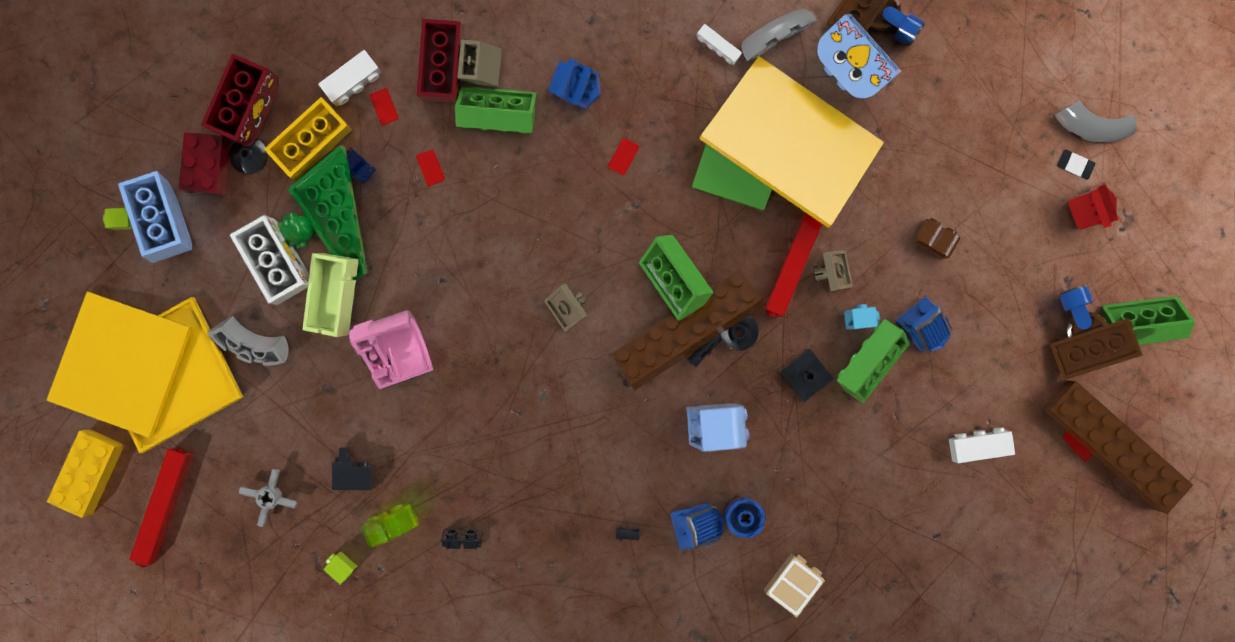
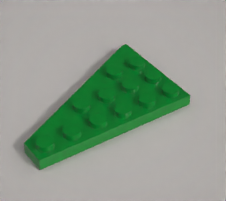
[288,146,368,282]

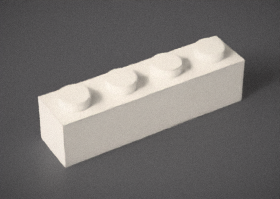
[697,24,742,65]

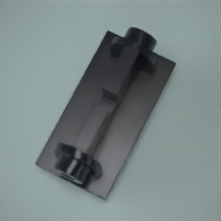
[441,529,482,549]

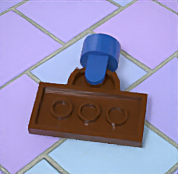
[827,0,925,47]
[1050,285,1144,380]

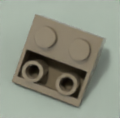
[457,39,502,87]

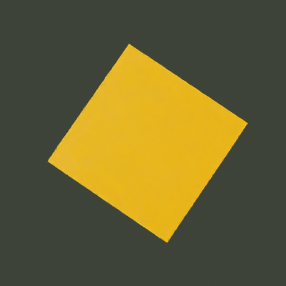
[47,292,192,438]
[128,297,244,454]

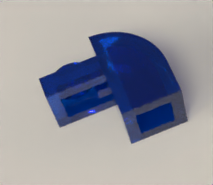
[346,147,376,184]

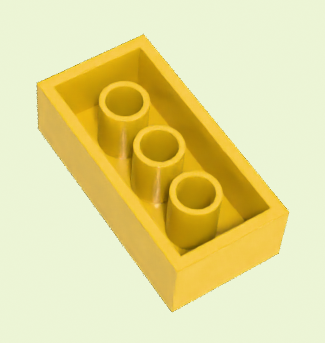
[264,97,353,181]
[47,429,125,518]

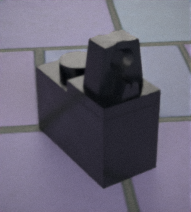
[332,447,375,490]

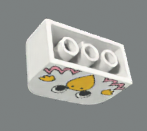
[230,215,309,305]

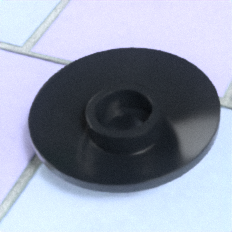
[229,139,268,174]
[720,316,759,351]

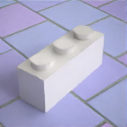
[318,50,382,106]
[949,427,1015,463]

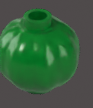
[278,212,313,249]

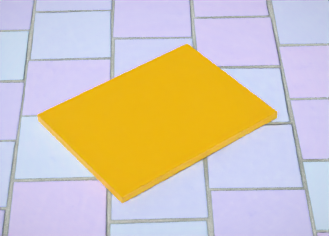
[699,56,884,228]

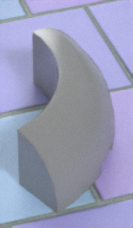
[741,9,817,61]
[1055,100,1137,142]
[208,316,289,366]

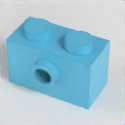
[844,304,880,329]

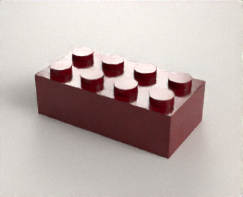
[417,19,464,103]

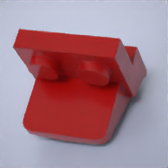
[1068,182,1119,230]

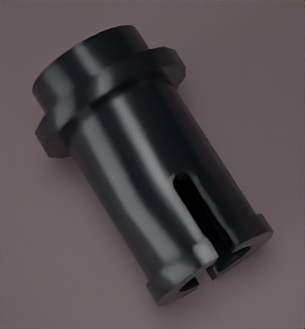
[616,526,640,541]

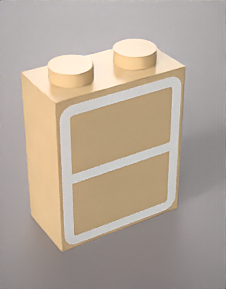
[764,553,825,617]

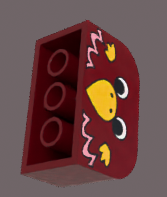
[200,53,279,146]

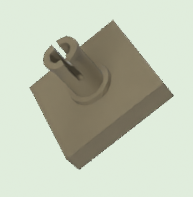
[814,250,853,291]
[544,283,587,332]

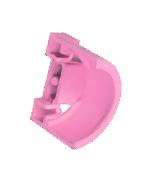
[349,310,433,389]

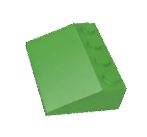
[692,144,772,211]

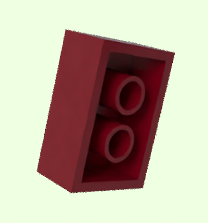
[178,132,231,196]

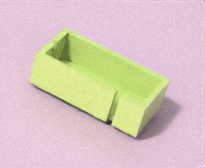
[302,253,359,337]

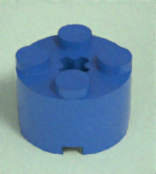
[724,496,765,538]

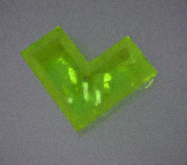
[360,504,419,548]

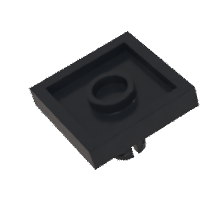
[779,349,834,402]

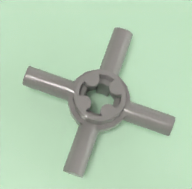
[239,468,298,527]

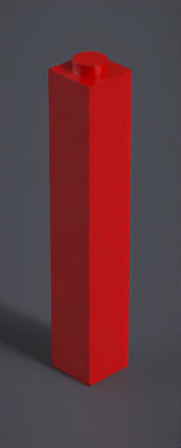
[763,212,822,319]
[129,448,193,567]

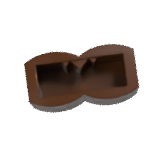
[913,218,960,259]

